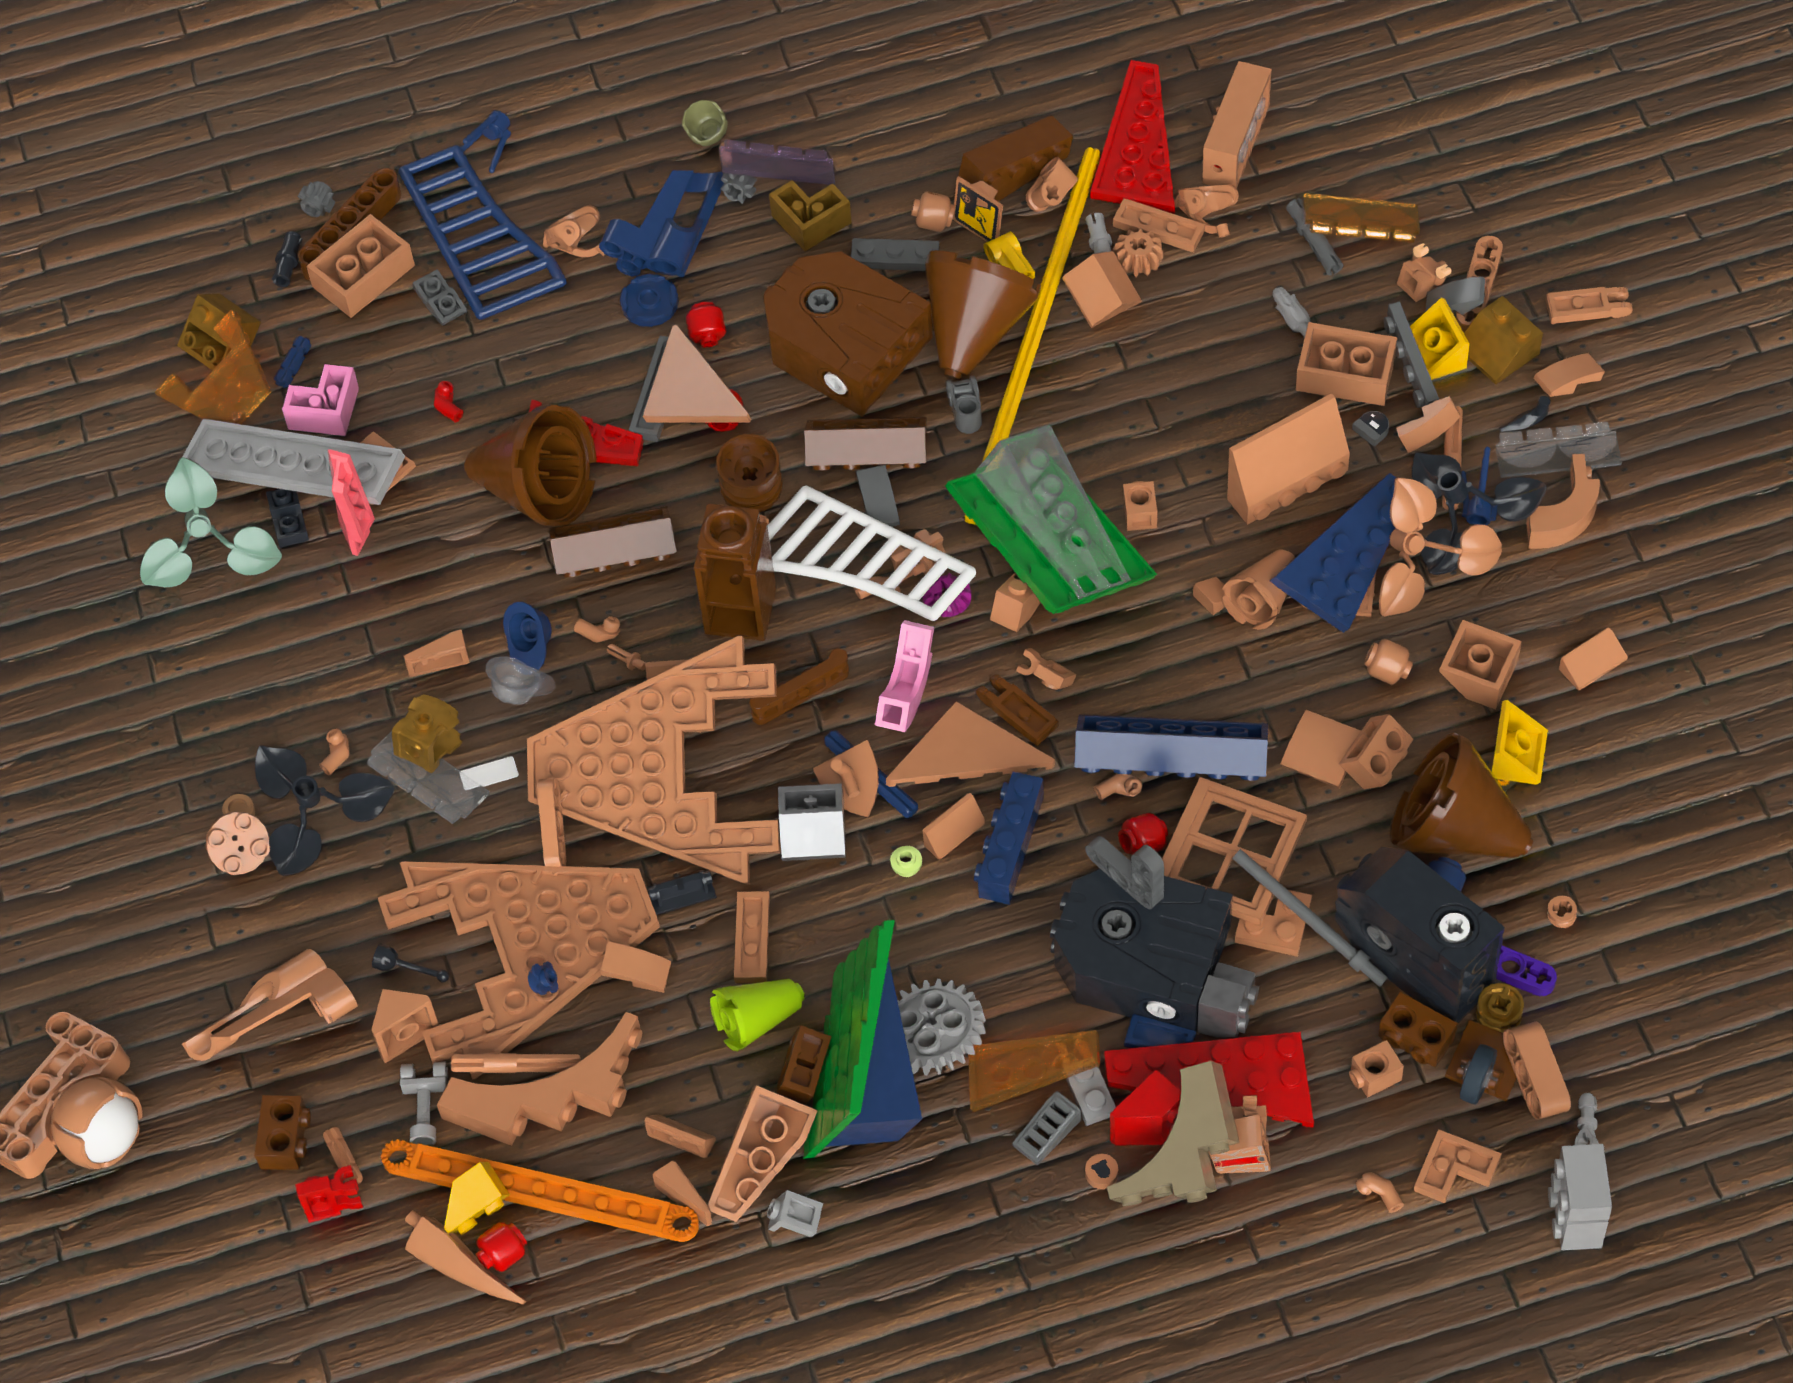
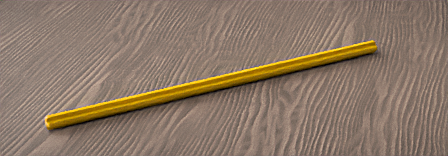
[965,147,1100,525]

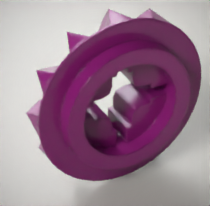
[923,572,972,617]

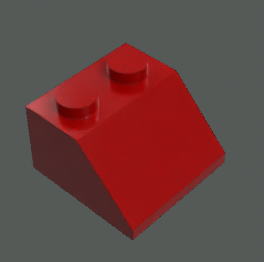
[1110,1070,1181,1146]

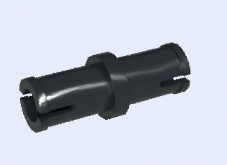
[272,231,302,287]

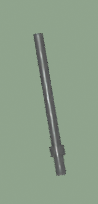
[1232,849,1388,987]

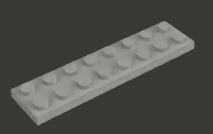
[183,419,405,505]

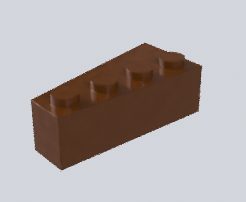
[954,115,1073,202]

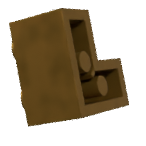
[769,180,852,251]

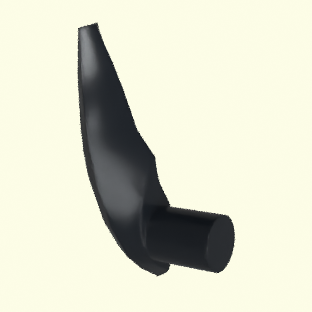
[1499,396,1551,432]

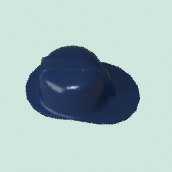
[503,602,552,675]

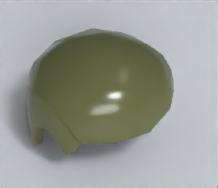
[682,99,728,146]

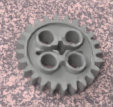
[897,979,986,1076]

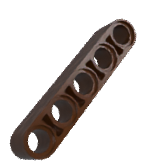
[298,168,401,282]

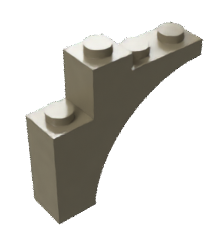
[1107,1061,1239,1206]

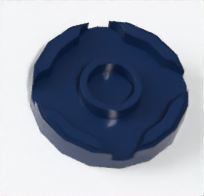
[620,274,679,327]

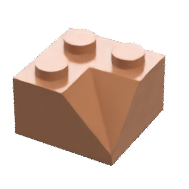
[1439,620,1522,710]

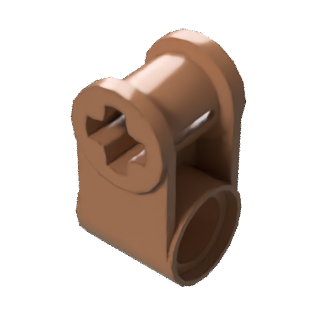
[1026,157,1078,212]

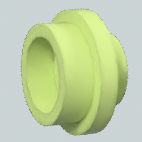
[890,846,922,877]

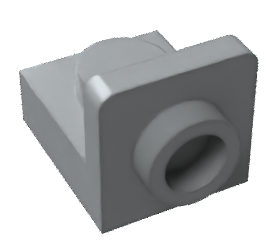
[767,1190,823,1237]

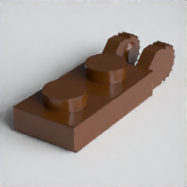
[976,674,1059,746]

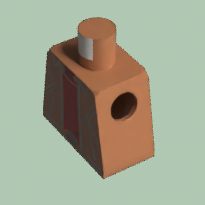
[1208,1115,1271,1174]

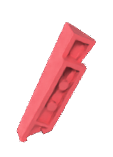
[328,449,375,556]

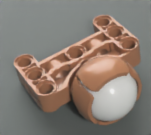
[0,1012,142,1179]

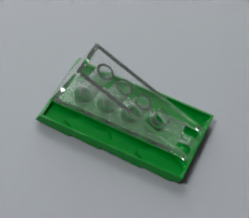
[945,425,1157,614]

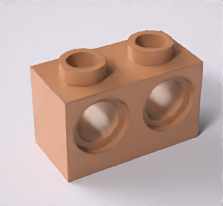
[1339,714,1414,789]

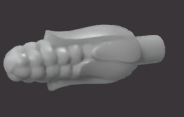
[1273,287,1311,338]

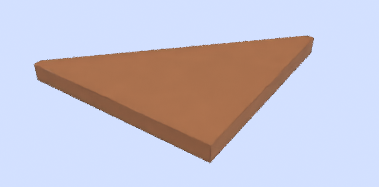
[643,325,751,423]
[886,702,1055,787]

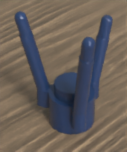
[461,110,511,173]
[1461,446,1498,526]

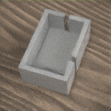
[1548,1144,1612,1250]

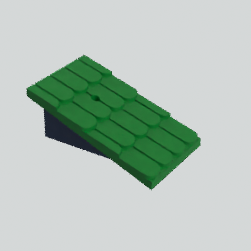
[803,920,922,1159]

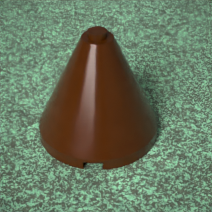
[925,250,1042,380]
[464,404,596,526]
[1390,732,1533,858]

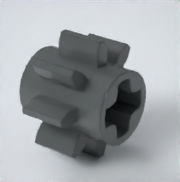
[720,166,757,203]
[298,181,335,217]

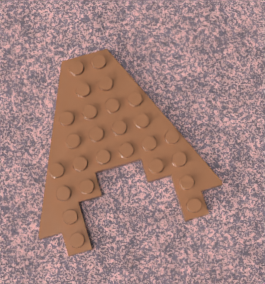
[527,636,781,884]
[377,861,660,1080]

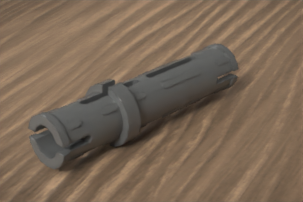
[1286,198,1343,276]

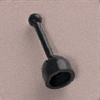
[372,943,449,982]

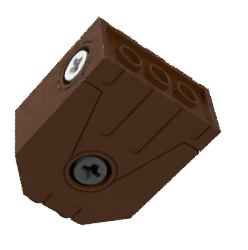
[763,251,933,417]

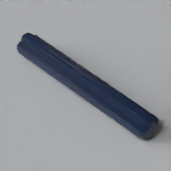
[824,730,918,818]

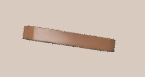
[1456,235,1503,333]

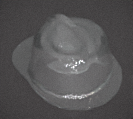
[486,657,555,705]

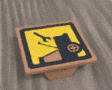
[952,176,1003,242]

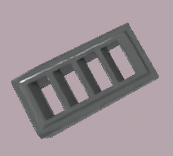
[1012,1091,1081,1166]

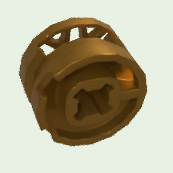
[1476,983,1524,1033]

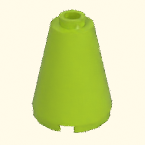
[710,979,804,1051]

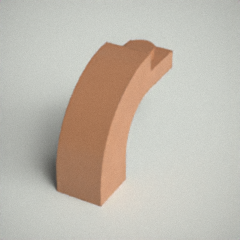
[1526,454,1600,549]

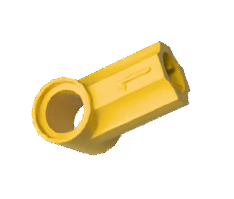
[984,231,1035,279]

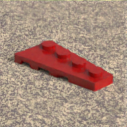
[529,399,644,466]

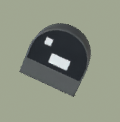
[1352,411,1389,447]

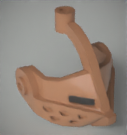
[1174,184,1239,238]
[543,205,606,257]

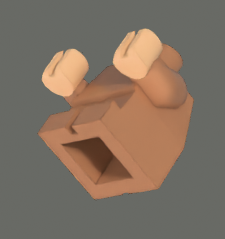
[1397,243,1451,302]

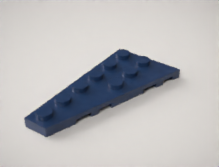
[1270,473,1396,633]

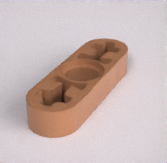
[537,778,567,867]

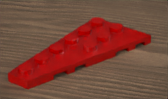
[1090,60,1175,214]
[1104,1032,1314,1128]

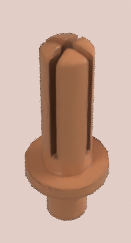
[607,644,646,671]

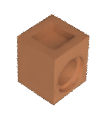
[1123,481,1157,531]
[1349,1040,1404,1098]

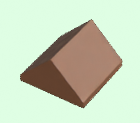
[1062,251,1142,328]
[371,989,439,1063]

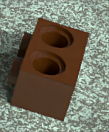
[1379,992,1458,1068]
[775,1025,831,1105]
[254,1095,311,1170]

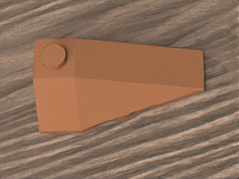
[707,1085,817,1222]

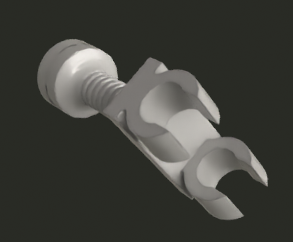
[400,1062,448,1146]

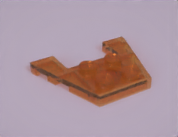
[155,310,272,424]

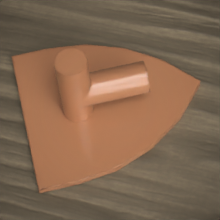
[813,740,879,817]

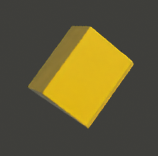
[1410,298,1469,380]
[1492,700,1548,785]

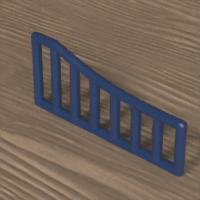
[398,145,567,320]

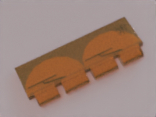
[1303,193,1420,243]

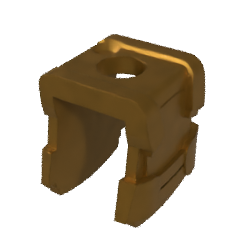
[392,694,462,773]

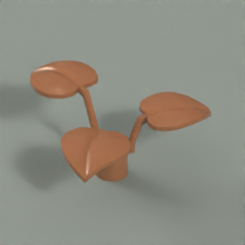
[1379,478,1502,616]

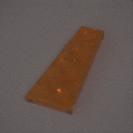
[968,1030,1100,1112]

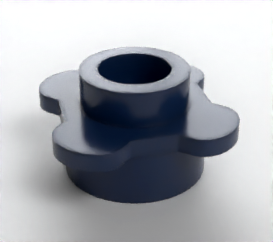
[528,961,558,995]

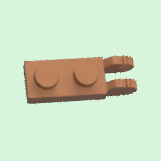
[1545,287,1633,324]

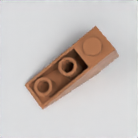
[990,573,1040,632]

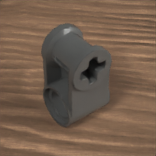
[945,375,982,434]

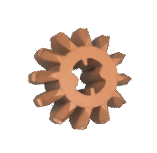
[1114,228,1163,278]

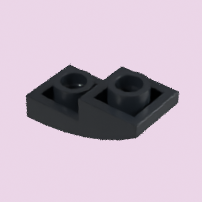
[266,489,309,548]

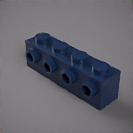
[974,771,1044,905]

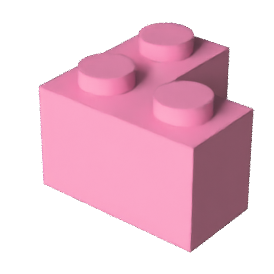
[282,364,359,436]

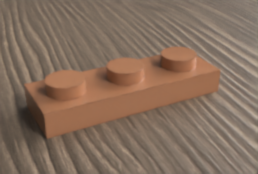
[1113,198,1205,253]
[734,891,770,983]

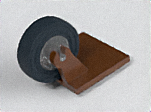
[1445,1020,1517,1105]

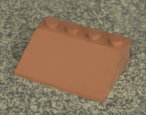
[1227,393,1350,525]

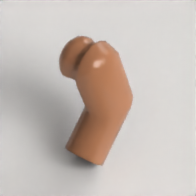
[1094,774,1142,800]
[1356,1172,1404,1213]

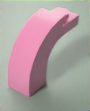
[875,620,934,732]

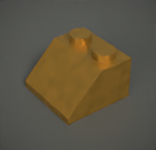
[1464,296,1543,385]

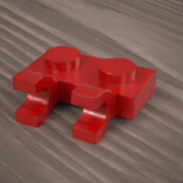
[295,1165,363,1223]

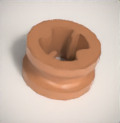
[1547,896,1577,928]

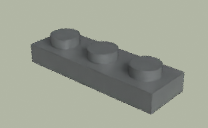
[851,238,940,271]

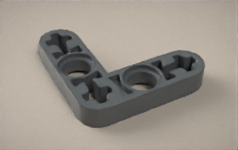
[1085,836,1164,909]

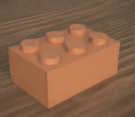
[306,214,415,318]
[1296,322,1397,406]

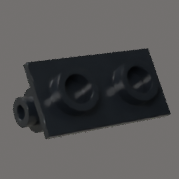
[647,870,717,915]

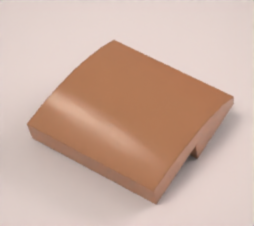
[1280,710,1361,789]

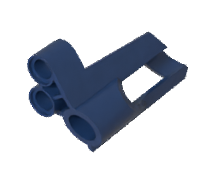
[599,170,724,277]

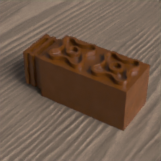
[694,504,776,641]

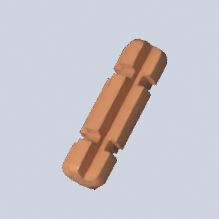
[323,1127,363,1184]

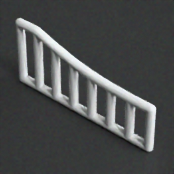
[768,486,976,621]

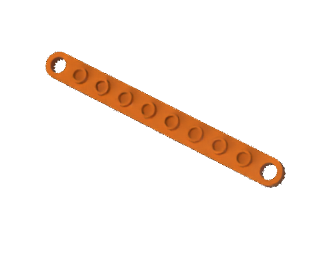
[381,1139,699,1242]

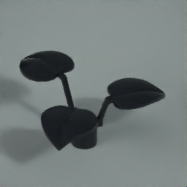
[1412,452,1547,575]
[255,746,395,876]

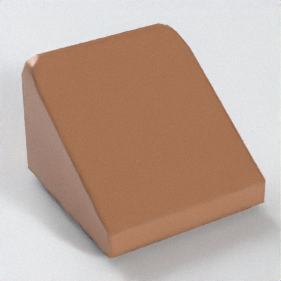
[1193,577,1225,616]

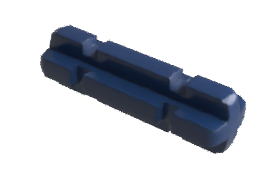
[274,336,311,388]

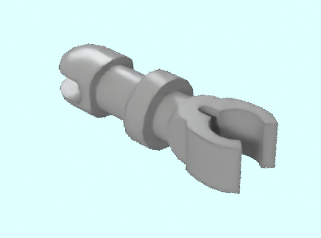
[1575,1093,1599,1145]

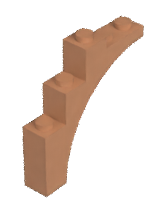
[437,1012,643,1146]

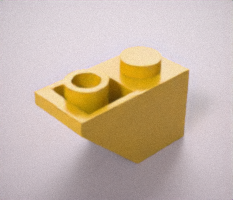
[444,1162,510,1235]

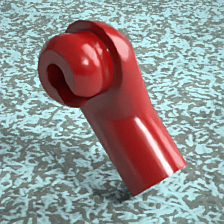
[434,381,464,423]

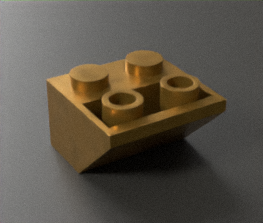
[177,293,261,374]

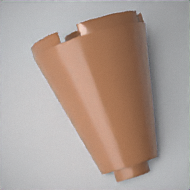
[1222,549,1296,630]

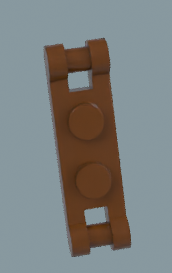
[749,649,849,725]

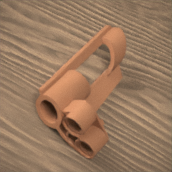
[182,949,358,1061]

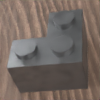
[1198,962,1259,1039]

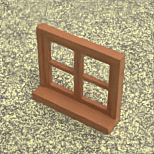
[1162,777,1307,925]

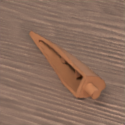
[405,1210,526,1305]

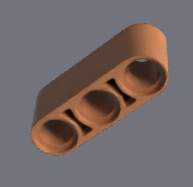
[1503,1021,1571,1120]

